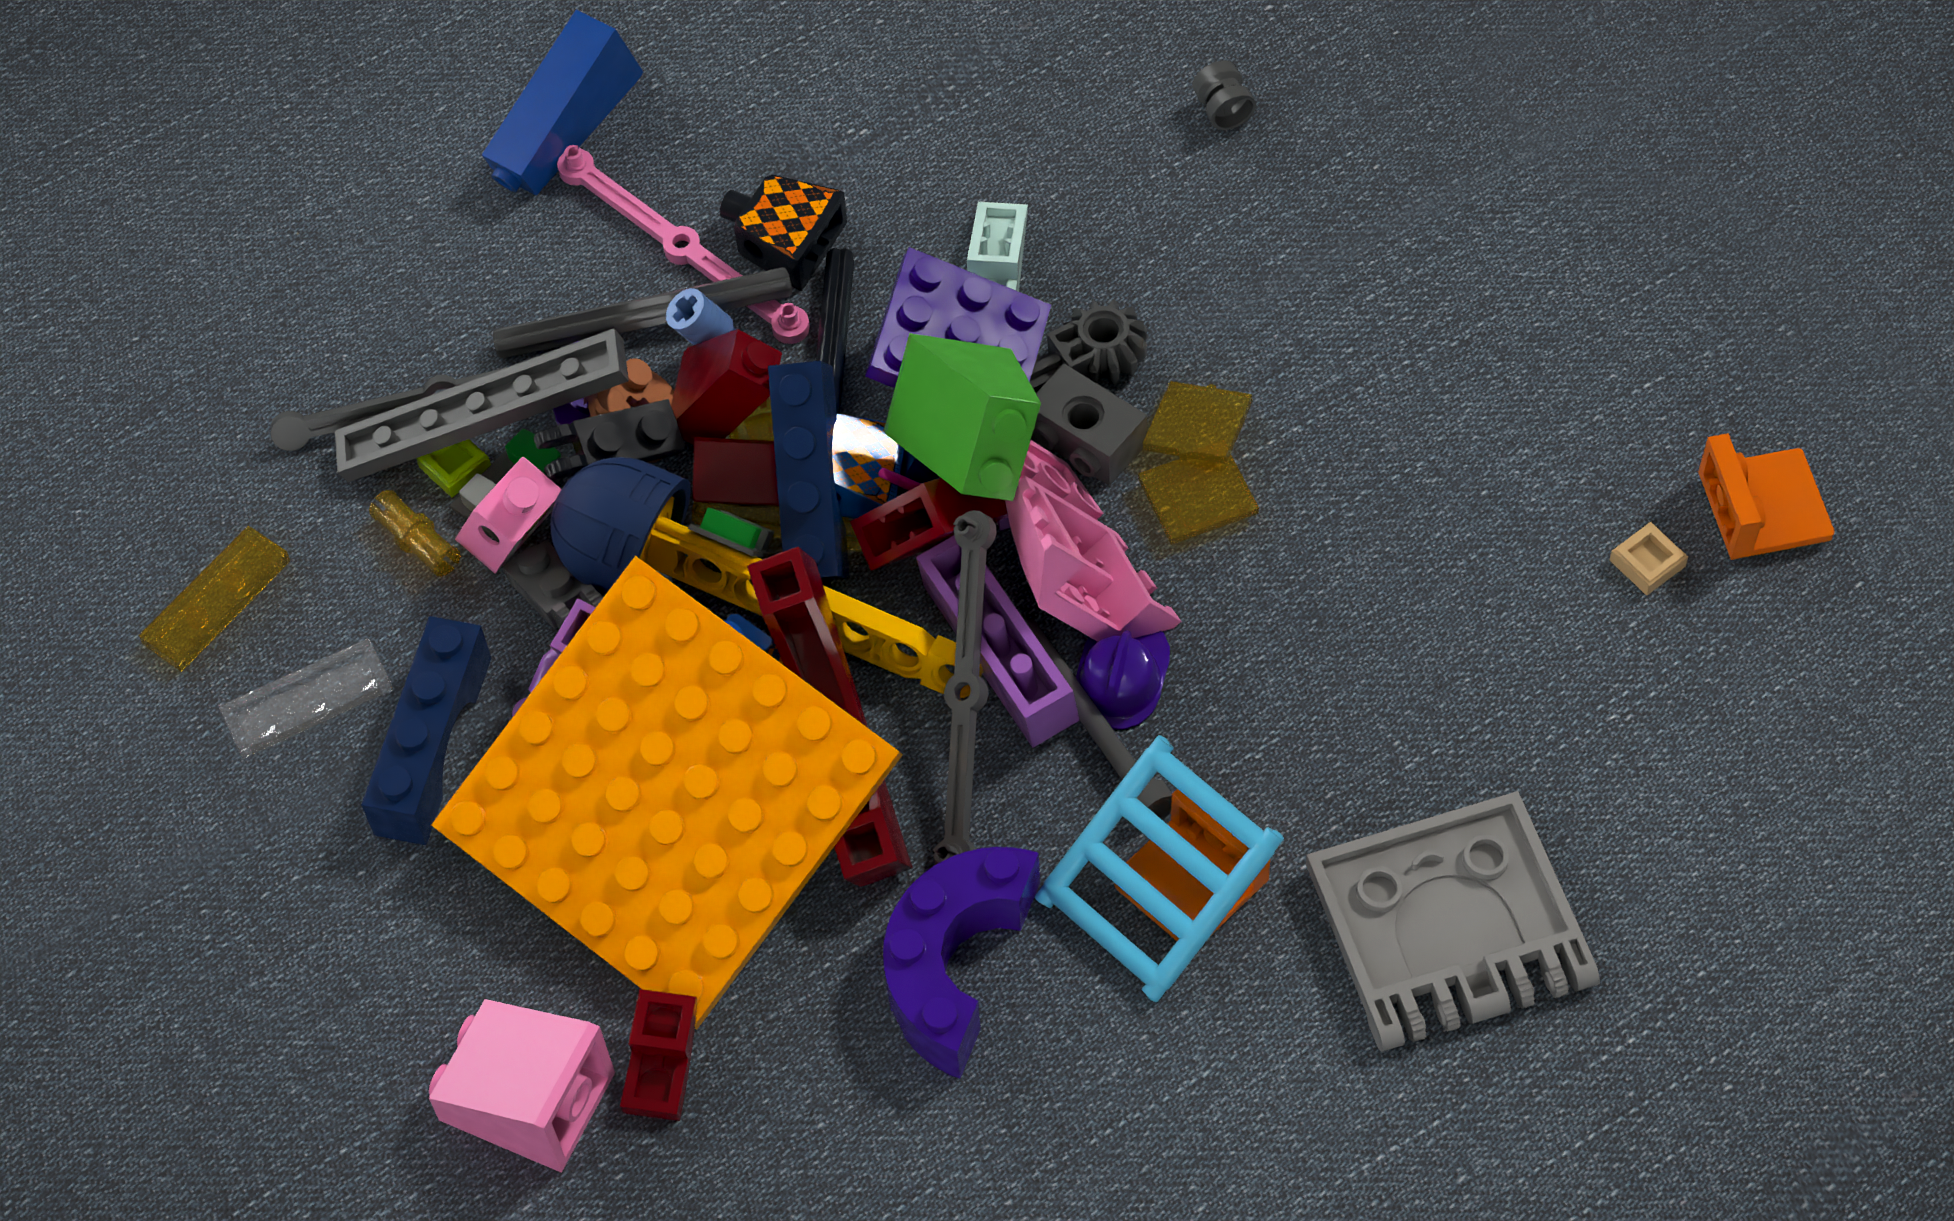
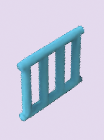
[1035,735,1284,1002]

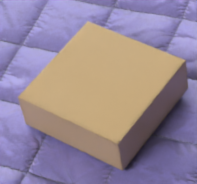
[1609,522,1688,595]

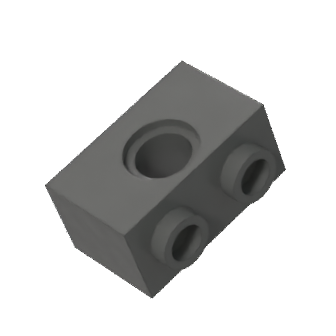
[1031,364,1148,486]

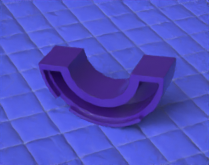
[883,847,1040,1079]

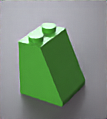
[884,333,1041,501]

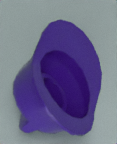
[1076,630,1170,730]

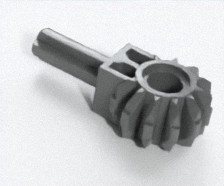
[1030,298,1147,393]

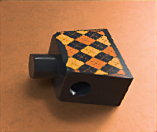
[720,175,848,291]

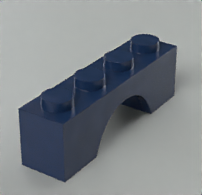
[768,361,850,580]
[361,616,491,846]

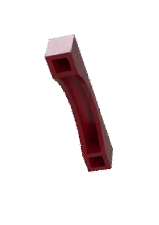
[747,547,913,887]

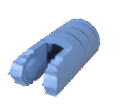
[666,288,736,345]

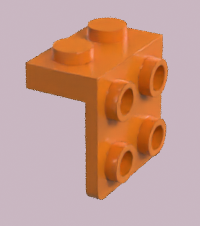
[1114,789,1271,941]

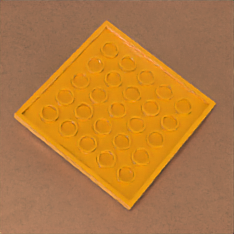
[431,555,903,1030]

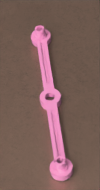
[557,145,810,344]

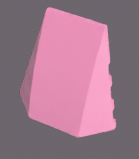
[1005,440,1182,642]

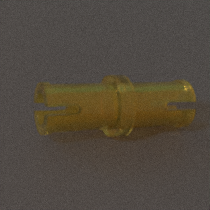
[369,490,461,577]

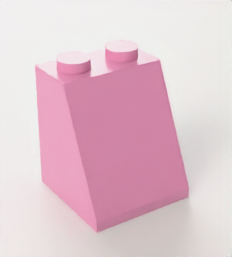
[429,999,615,1173]

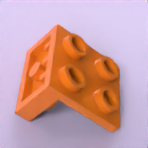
[1698,433,1835,560]

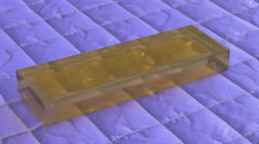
[138,525,290,672]

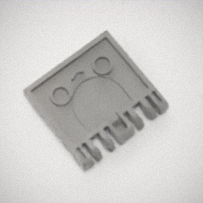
[1306,791,1600,1052]

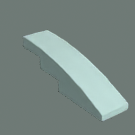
[967,202,1028,291]

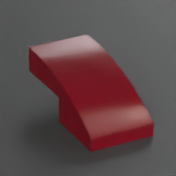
[620,989,698,1121]

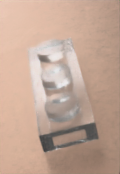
[218,638,393,759]

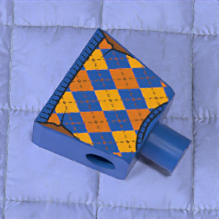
[832,414,904,523]

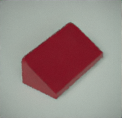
[692,437,779,506]

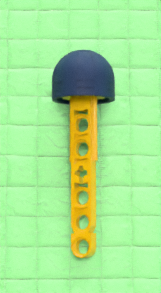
[551,457,983,698]

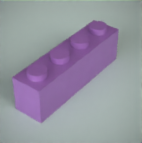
[916,536,1079,748]

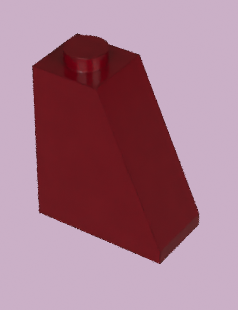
[671,329,782,445]
[850,478,1008,571]

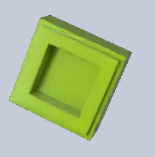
[416,439,491,498]

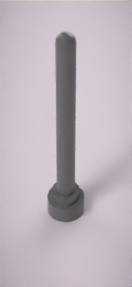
[1023,617,1172,820]

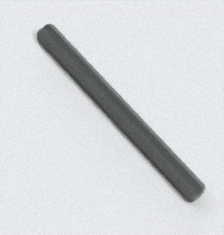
[493,268,792,358]

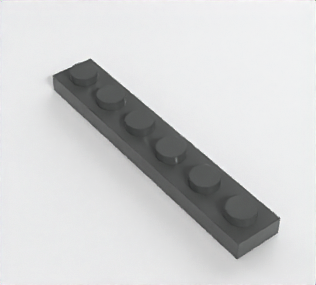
[335,328,629,483]

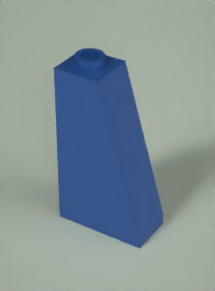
[482,10,643,196]

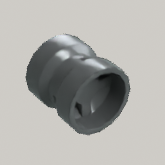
[1192,60,1257,130]

